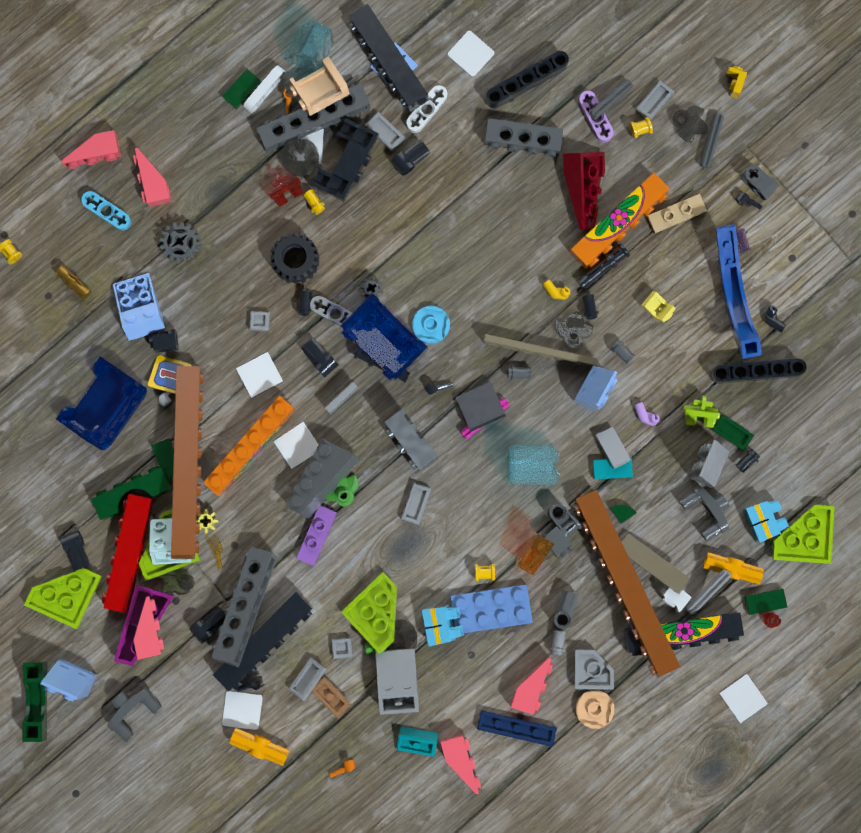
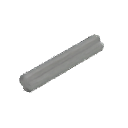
[686,569,731,615]

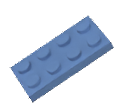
[450,584,533,633]

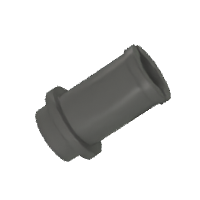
[611,340,635,364]
[507,365,532,380]

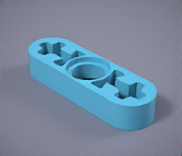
[81,191,131,231]

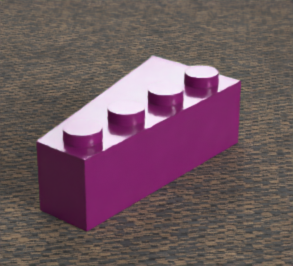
[114,585,174,666]

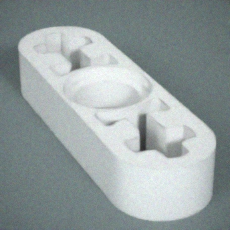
[243,65,286,113]
[407,85,447,133]

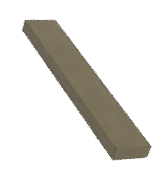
[483,334,598,368]

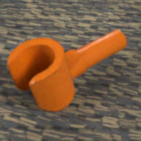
[283,87,294,114]
[329,759,355,778]

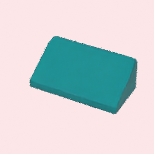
[396,726,438,757]

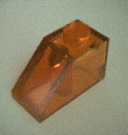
[515,534,555,575]

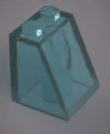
[283,21,334,73]
[509,445,560,486]

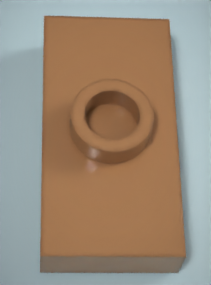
[311,677,352,718]

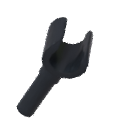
[735,193,762,209]
[425,382,453,395]
[237,676,265,693]

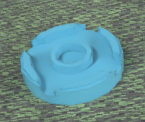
[412,306,450,344]

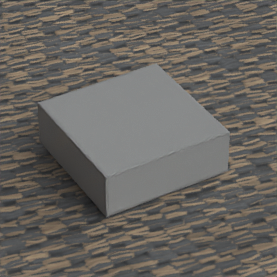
[249,311,270,332]
[332,638,353,659]

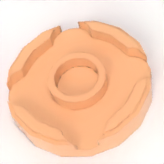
[576,690,614,729]

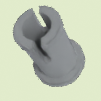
[549,631,566,655]

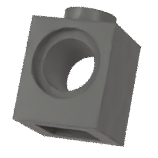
[541,526,572,557]

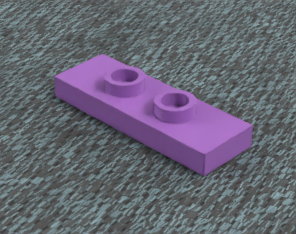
[296,506,337,566]

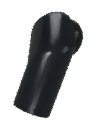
[764,305,786,333]

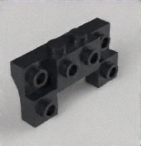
[310,118,379,202]

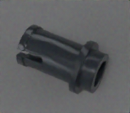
[296,291,312,316]
[582,295,599,320]
[735,449,760,473]

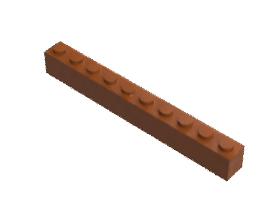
[171,366,203,559]
[573,490,681,679]

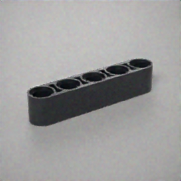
[486,51,569,109]
[710,358,807,384]

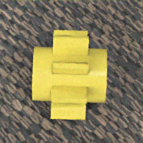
[196,509,219,534]

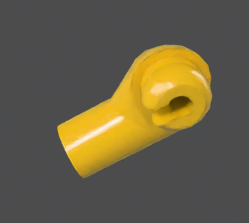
[543,280,571,300]

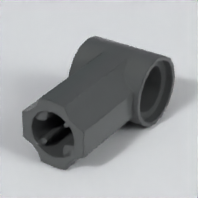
[552,590,578,629]

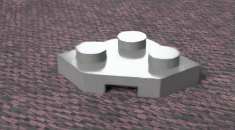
[574,650,614,690]

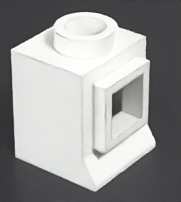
[660,585,692,612]

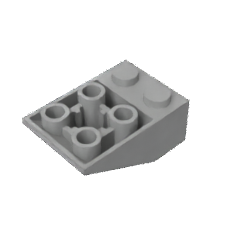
[690,440,729,488]
[376,648,419,715]

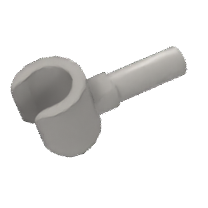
[159,391,172,407]

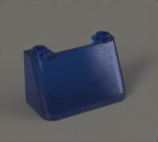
[340,293,428,381]
[56,356,147,450]

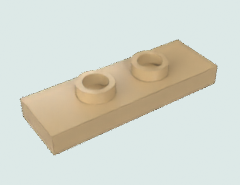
[647,194,707,234]

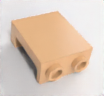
[289,57,350,116]

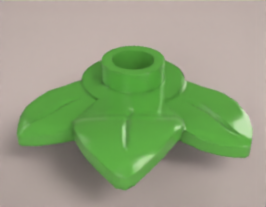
[326,475,359,507]

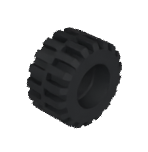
[270,233,319,284]

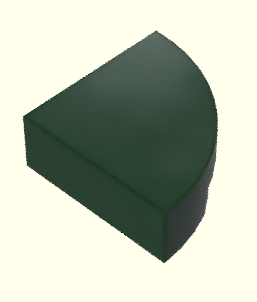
[610,505,637,524]

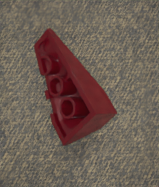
[563,152,605,230]

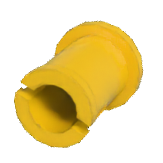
[303,189,325,215]

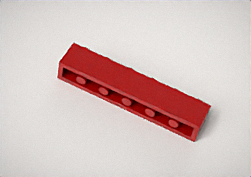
[102,494,154,613]

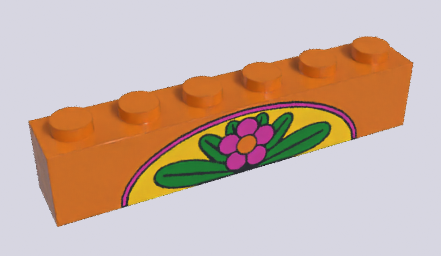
[569,173,669,269]
[203,395,295,497]

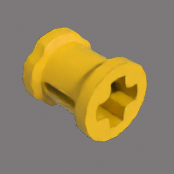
[630,117,653,139]
[0,239,22,265]
[475,564,495,582]

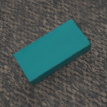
[593,458,633,480]

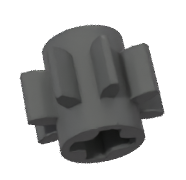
[360,277,383,301]

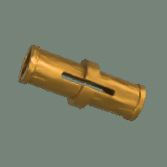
[55,265,91,300]

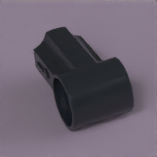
[391,140,430,176]
[301,338,339,378]
[60,530,91,572]
[189,606,226,644]

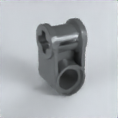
[741,165,779,201]
[548,504,583,540]

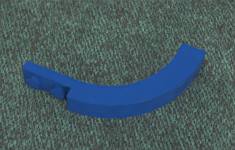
[715,224,762,359]

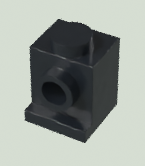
[149,329,179,353]

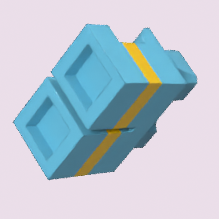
[743,500,788,543]
[422,606,464,646]

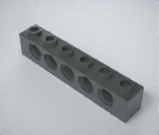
[257,83,371,153]
[211,547,277,668]

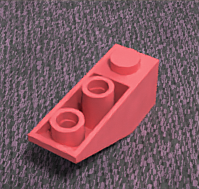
[62,130,121,169]
[133,148,172,207]
[134,596,164,660]
[510,657,553,715]
[440,735,481,794]

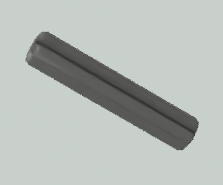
[589,79,633,119]
[700,113,724,168]

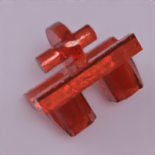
[267,173,303,207]

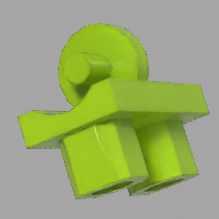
[683,395,720,428]

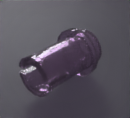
[736,228,751,254]

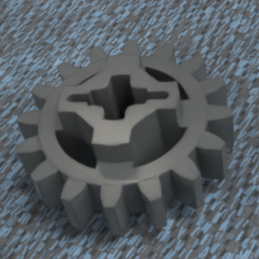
[159,222,202,264]

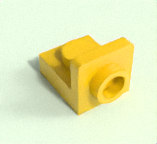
[726,66,747,98]

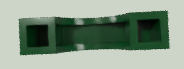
[91,466,173,520]
[22,662,47,742]

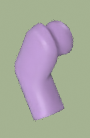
[634,402,660,426]

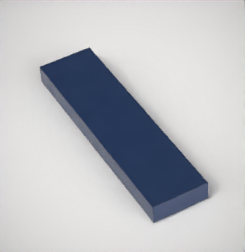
[477,710,557,747]

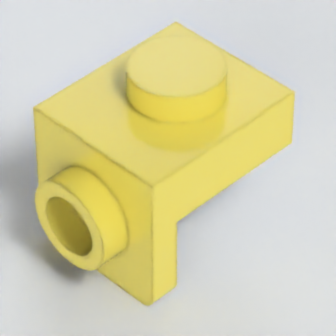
[641,291,676,322]

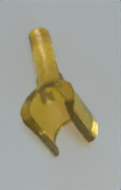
[210,541,223,569]

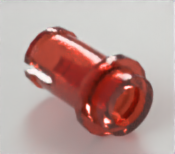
[764,613,781,628]

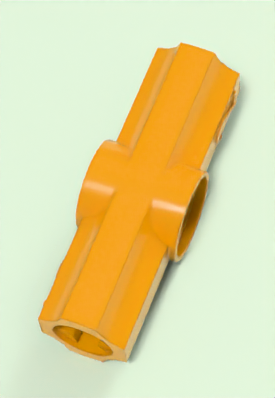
[703,552,764,585]
[229,728,290,766]

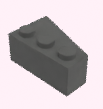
[385,408,438,471]

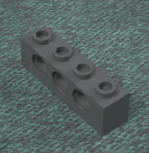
[485,118,563,157]

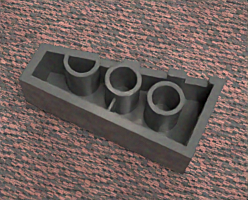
[285,438,361,519]

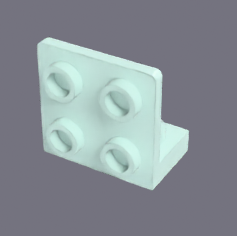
[149,518,192,565]

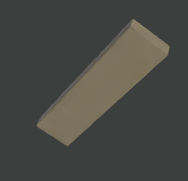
[622,533,691,595]

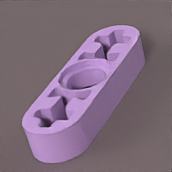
[579,91,613,143]

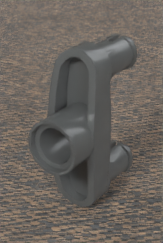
[679,485,730,542]
[107,687,162,742]

